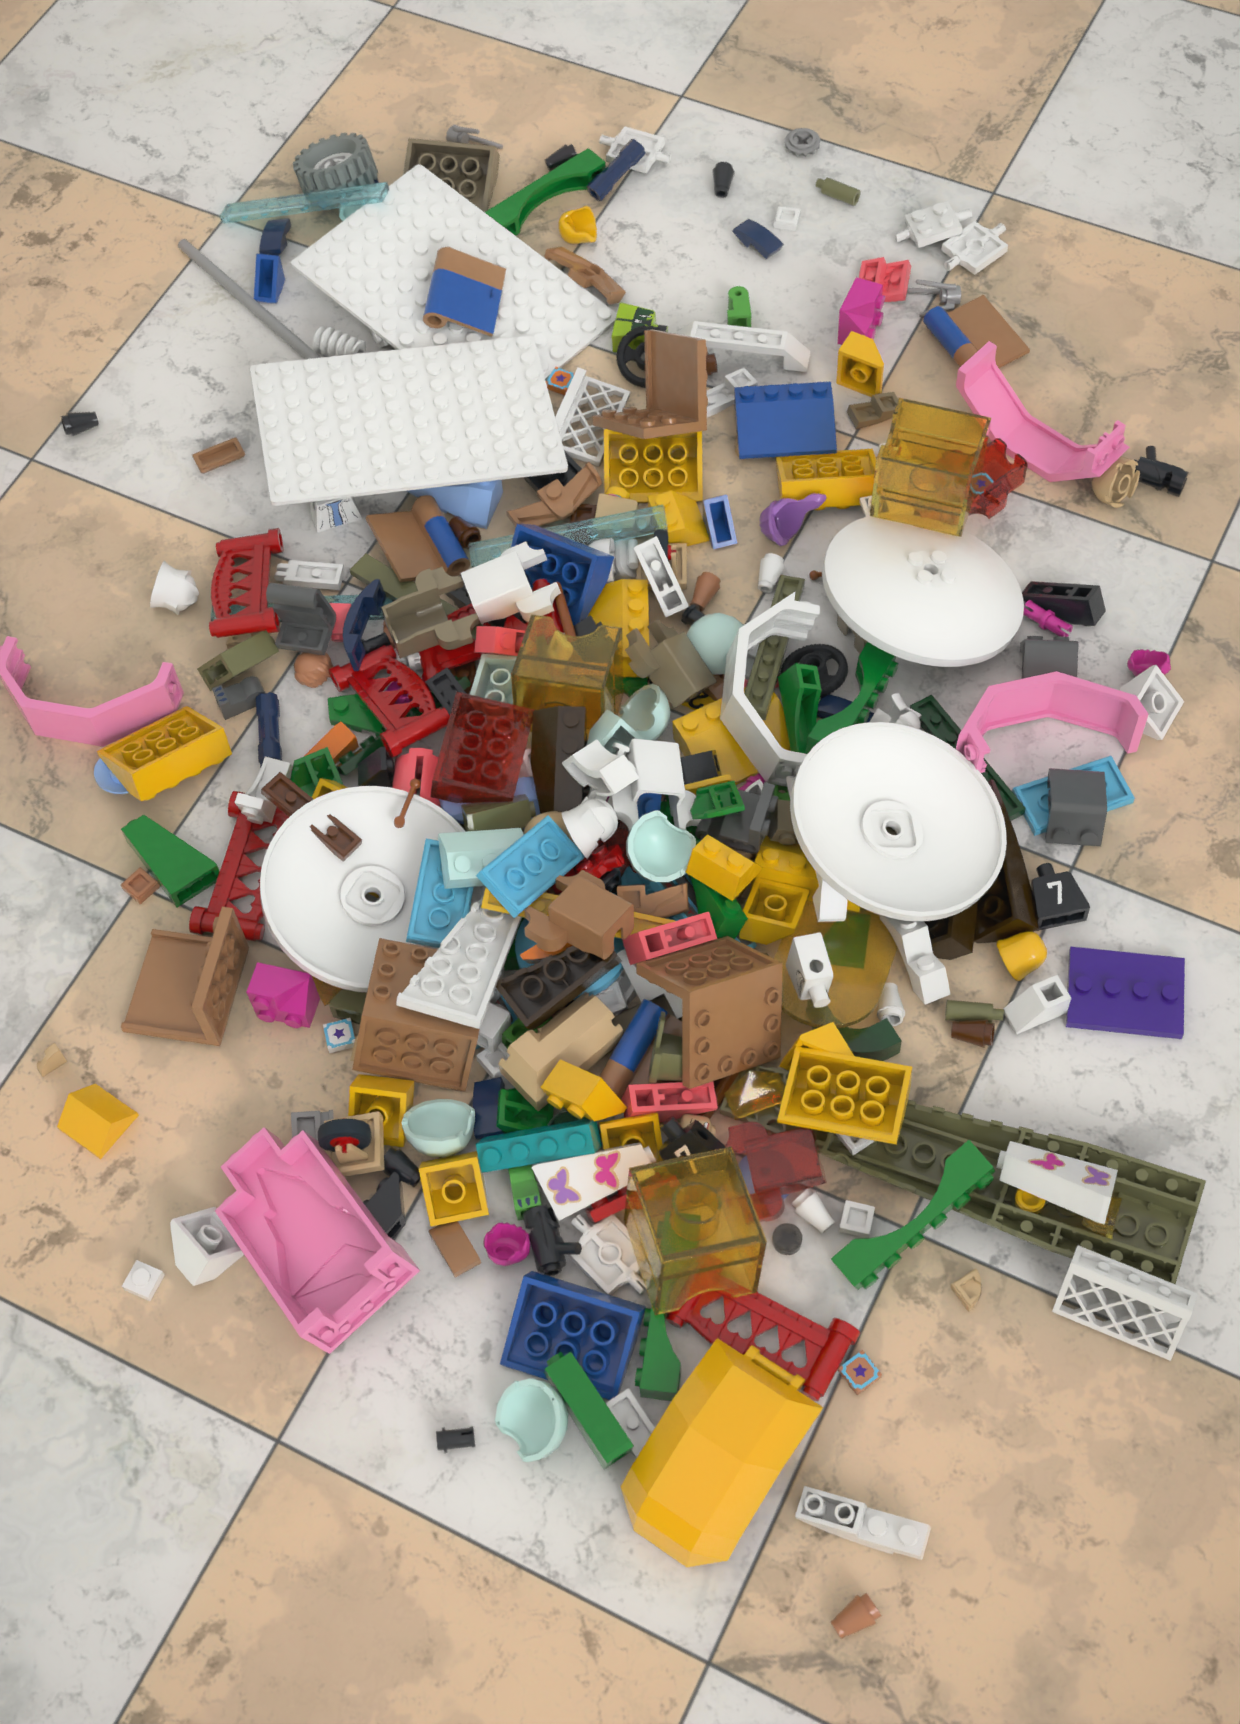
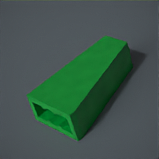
[121,815,220,908]
[544,1352,634,1470]

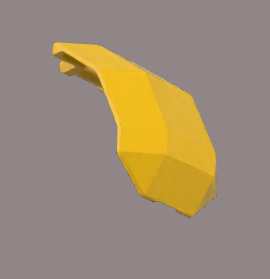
[621,1338,823,1567]

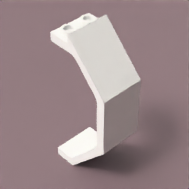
[720,592,820,787]

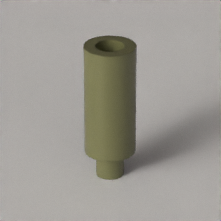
[815,177,861,206]
[945,1000,1004,1023]

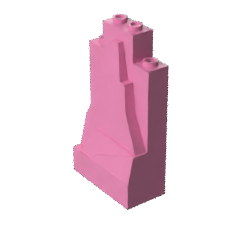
[215,1127,420,1354]

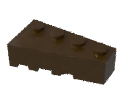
[496,946,622,1031]

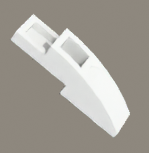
[795,1486,931,1560]

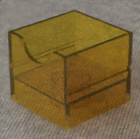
[870,398,992,537]
[511,614,623,739]
[624,1147,767,1315]

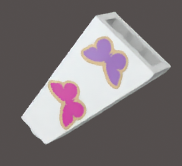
[997,1141,1118,1224]
[532,1142,657,1221]

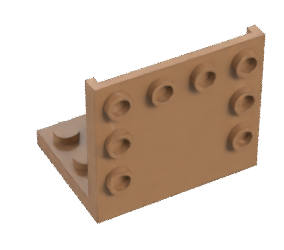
[592,329,708,439]
[121,907,249,1046]
[636,936,782,1089]
[352,938,480,1092]

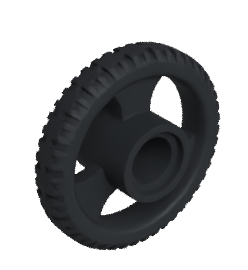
[617,325,666,388]
[781,644,848,697]

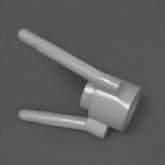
[446,124,503,149]
[907,279,961,317]

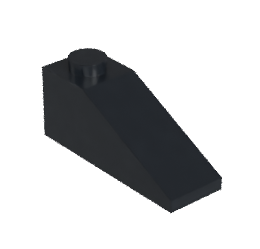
[1022,581,1106,626]

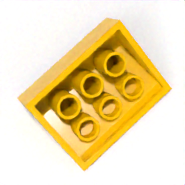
[604,429,703,503]
[775,448,882,511]
[570,579,649,678]
[672,687,791,785]
[97,706,232,802]
[751,835,861,912]
[777,1046,912,1145]

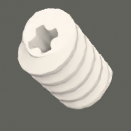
[312,326,366,357]

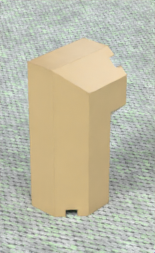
[498,992,624,1111]

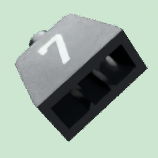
[1030,863,1090,931]
[659,1116,731,1193]

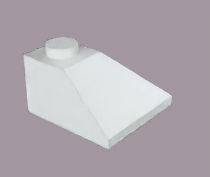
[1119,665,1184,740]
[170,1207,244,1286]

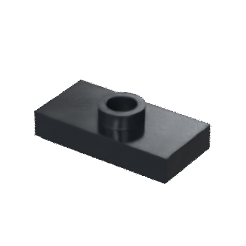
[425,668,476,722]

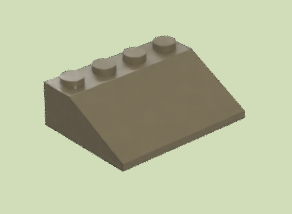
[403,138,500,212]

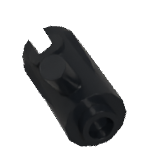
[1134,446,1189,497]
[523,1205,582,1276]

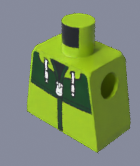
[611,303,668,352]

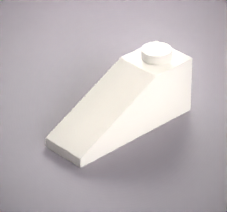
[633,536,689,617]

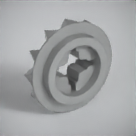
[785,128,820,157]

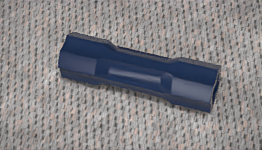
[586,139,646,201]
[256,692,282,768]

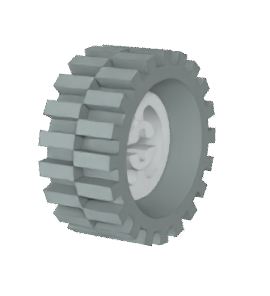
[293,133,378,205]

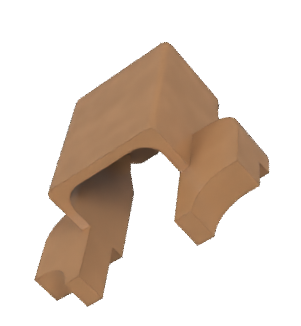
[524,870,634,960]

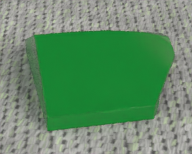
[290,747,344,798]
[690,781,745,820]
[496,1088,554,1133]

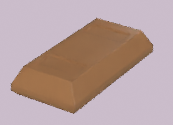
[192,437,245,473]

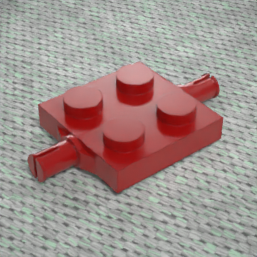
[551,844,625,895]

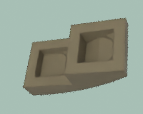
[847,392,904,429]

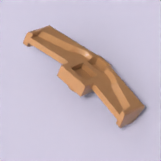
[544,246,626,305]
[506,462,602,527]
[617,882,689,918]

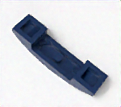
[343,579,386,671]

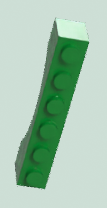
[484,148,606,236]
[805,642,898,754]
[778,663,821,754]
[660,801,748,940]
[831,1140,995,1290]
[635,1212,701,1401]

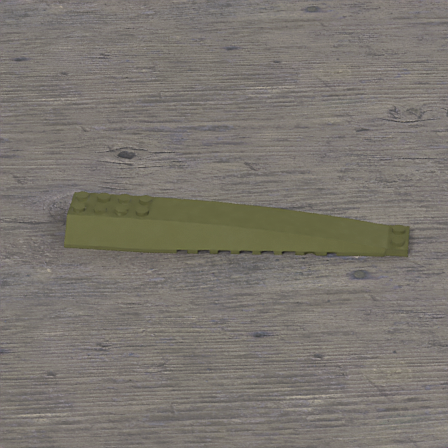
[720,1065,1206,1284]

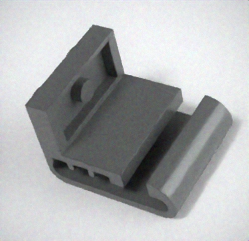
[266,583,336,655]
[1020,636,1078,679]
[1045,768,1107,847]
[695,782,779,854]

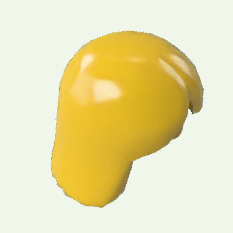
[558,206,597,244]
[996,932,1047,981]

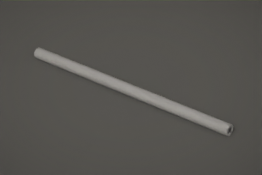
[178,239,321,359]

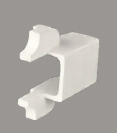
[461,542,561,624]
[607,739,701,831]

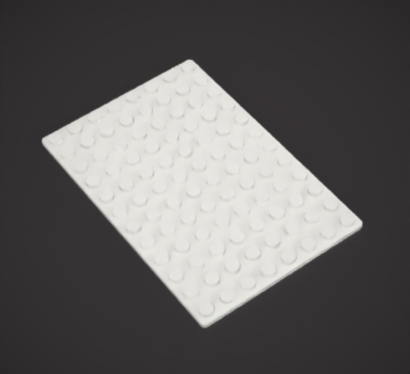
[291,164,617,381]
[250,336,568,506]

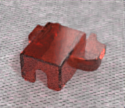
[932,438,1028,519]
[725,1122,827,1224]

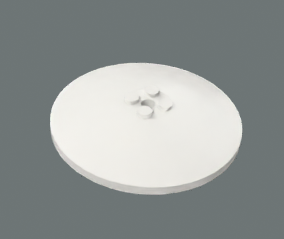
[822,513,1024,667]
[790,722,1007,921]
[260,786,485,993]

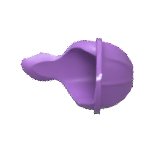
[759,493,826,546]

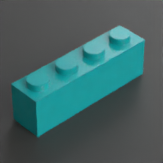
[475,1119,602,1173]

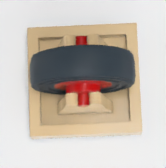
[636,530,687,590]
[318,1111,384,1177]

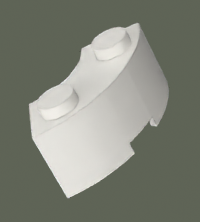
[562,740,639,796]

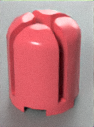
[392,748,448,808]

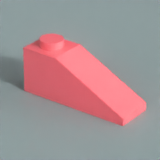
[622,912,717,965]
[621,1081,718,1123]

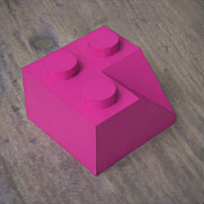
[837,277,885,345]
[246,962,320,1028]

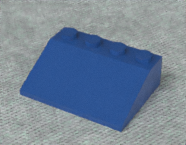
[734,381,837,459]
[511,524,614,626]
[500,1271,646,1400]

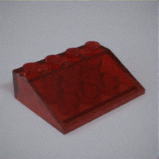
[430,691,535,803]

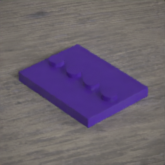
[1066,946,1185,1039]

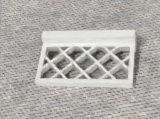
[555,368,630,467]
[1052,1245,1197,1361]

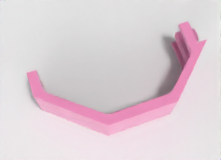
[956,341,1130,482]
[0,636,184,747]
[956,671,1149,773]

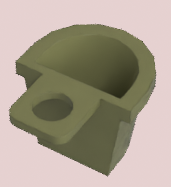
[648,1011,682,1084]

